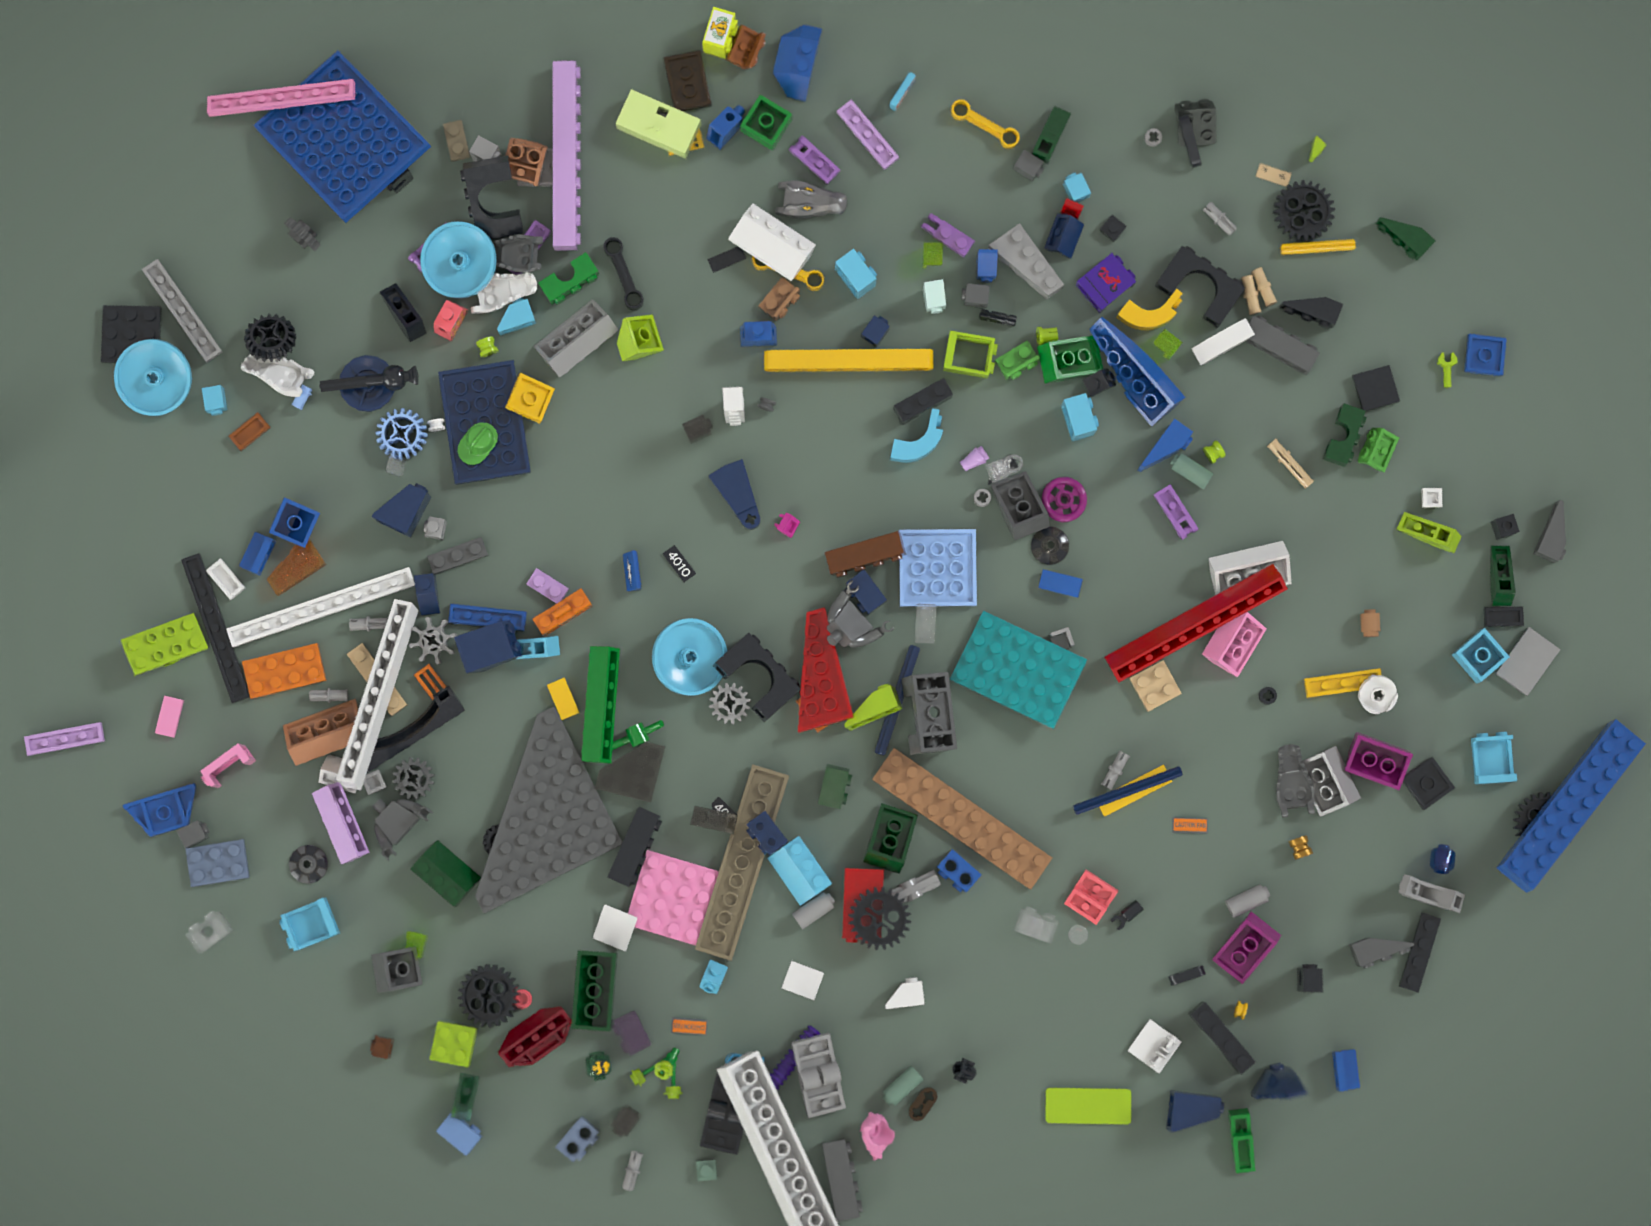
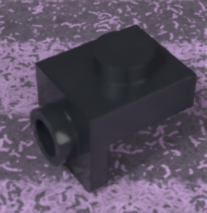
[1083,369,1116,397]

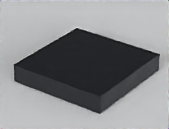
[1352,365,1400,412]
[1403,757,1455,810]

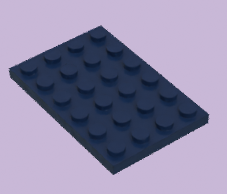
[438,360,531,485]

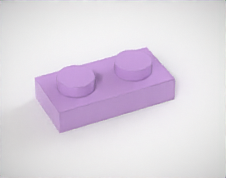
[526,568,569,604]

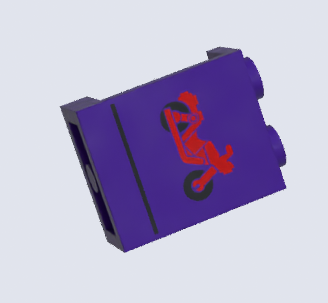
[1076,253,1136,313]

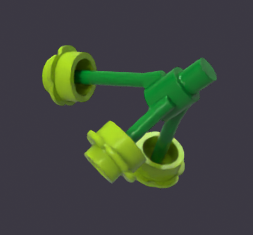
[630,1047,683,1099]

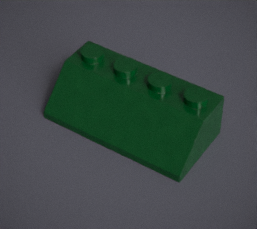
[571,950,618,1032]

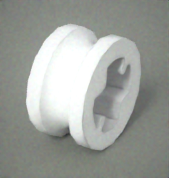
[427,419,446,432]

